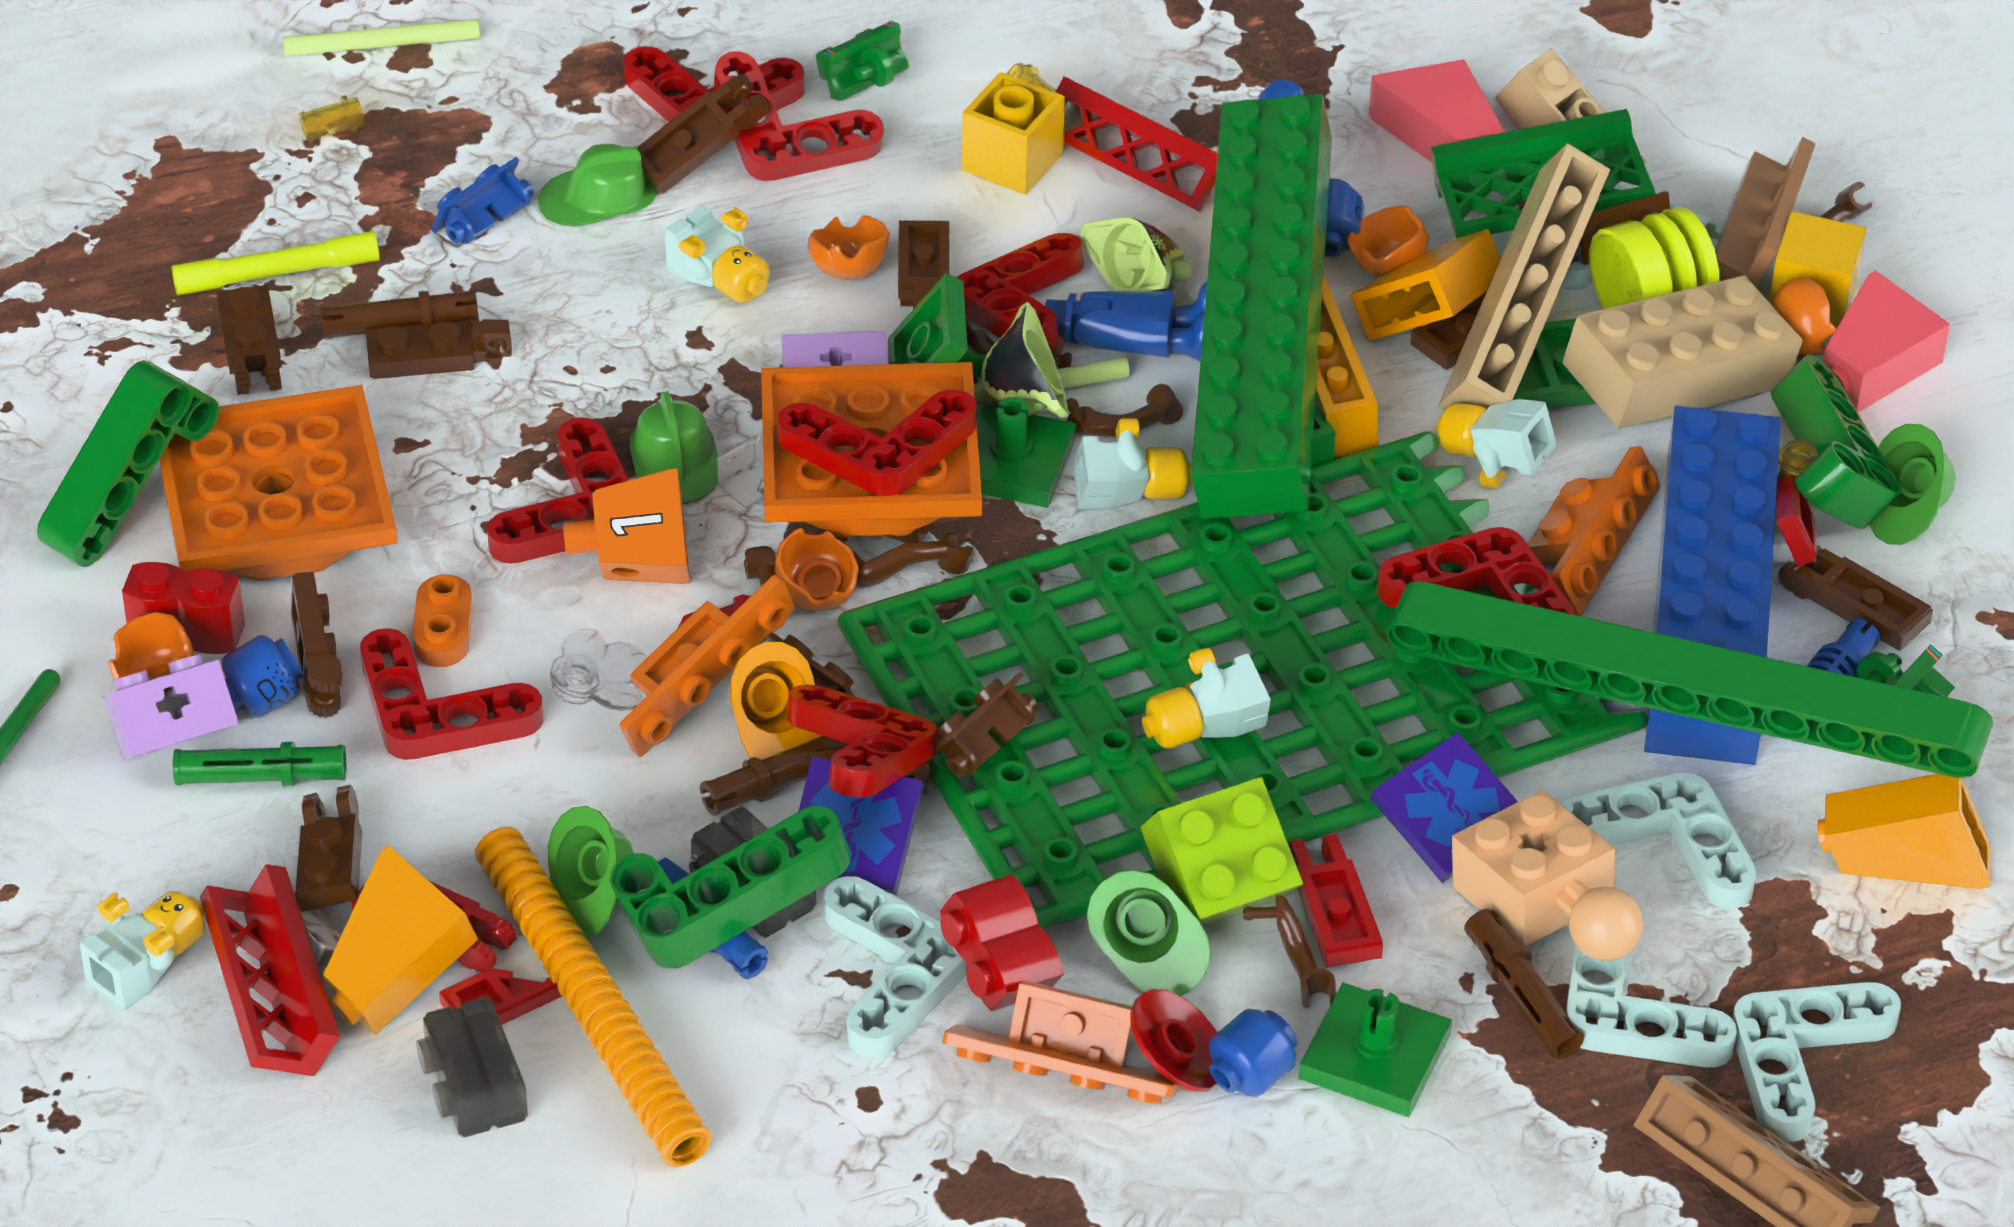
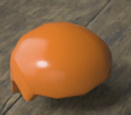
[1347,205,1429,277]
[807,215,890,280]
[1771,278,1836,356]
[775,528,859,611]
[108,612,194,695]

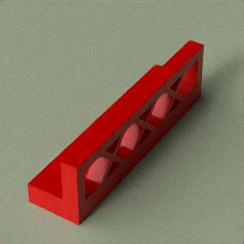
[1055,76,1218,212]
[200,864,340,1076]

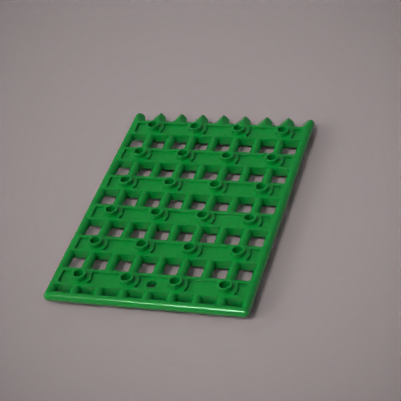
[837,431,1648,930]

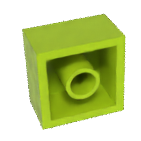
[1140,777,1303,926]

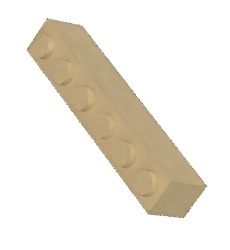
[1438,143,1610,409]

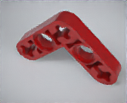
[624,46,804,122]
[714,51,884,181]
[956,233,1084,349]
[777,389,976,496]
[487,417,629,564]
[1377,527,1576,615]
[360,628,543,760]
[786,685,937,798]

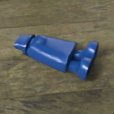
[1045,281,1207,362]

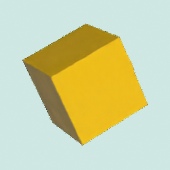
[962,72,1065,195]
[1769,211,1867,329]

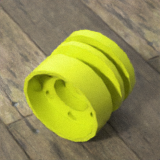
[1589,206,1719,309]

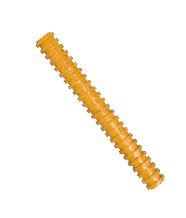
[475,826,712,1167]

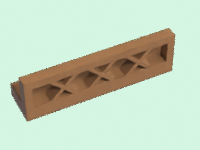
[1715,137,1816,288]
[1633,1075,1880,1227]

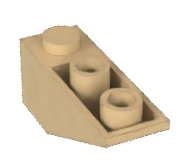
[1494,48,1647,164]

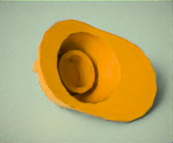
[729,642,822,760]

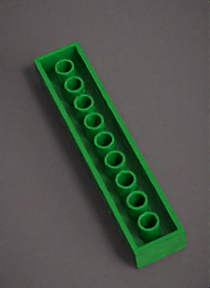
[1191,94,1332,519]

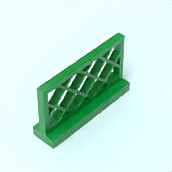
[1431,109,1655,239]

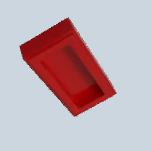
[1776,474,1817,567]

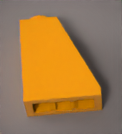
[1350,229,1501,342]
[1817,774,1991,889]
[323,845,478,1035]

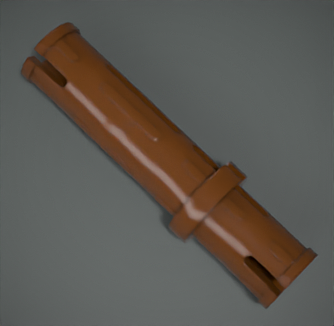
[321,289,479,339]
[699,736,848,816]
[1464,908,1584,1059]

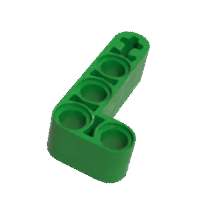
[1770,354,1902,530]
[37,360,219,567]
[610,806,851,969]

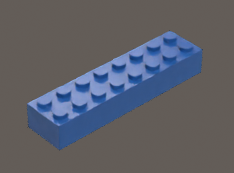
[1644,406,1781,765]

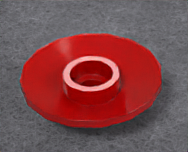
[1130,989,1218,1092]

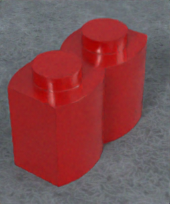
[122,562,245,654]
[940,874,1064,1011]

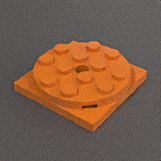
[761,362,982,538]
[159,385,398,581]

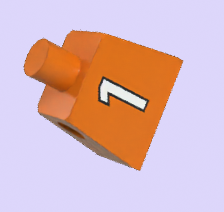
[563,469,690,584]

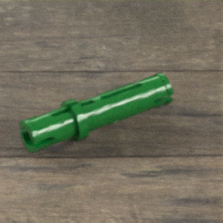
[173,742,347,786]

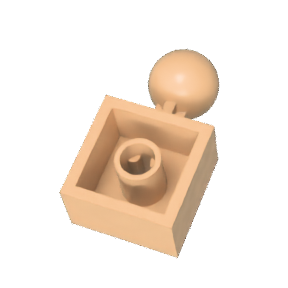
[1452,790,1644,961]

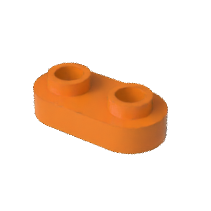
[413,574,473,667]

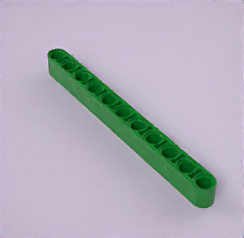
[1386,581,1993,778]

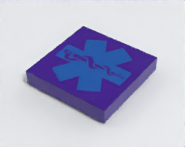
[1370,732,1518,883]
[798,756,925,894]

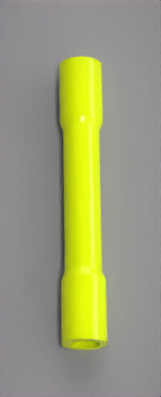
[171,231,379,296]

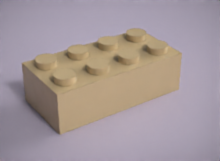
[1562,275,1803,429]

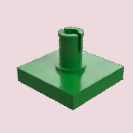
[888,273,986,384]
[976,397,1076,508]
[1298,982,1452,1117]

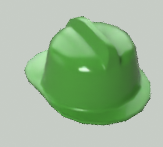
[538,144,657,226]
[630,391,719,504]
[1869,424,1956,545]
[547,806,634,940]
[1087,870,1211,996]

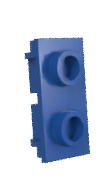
[431,157,534,244]

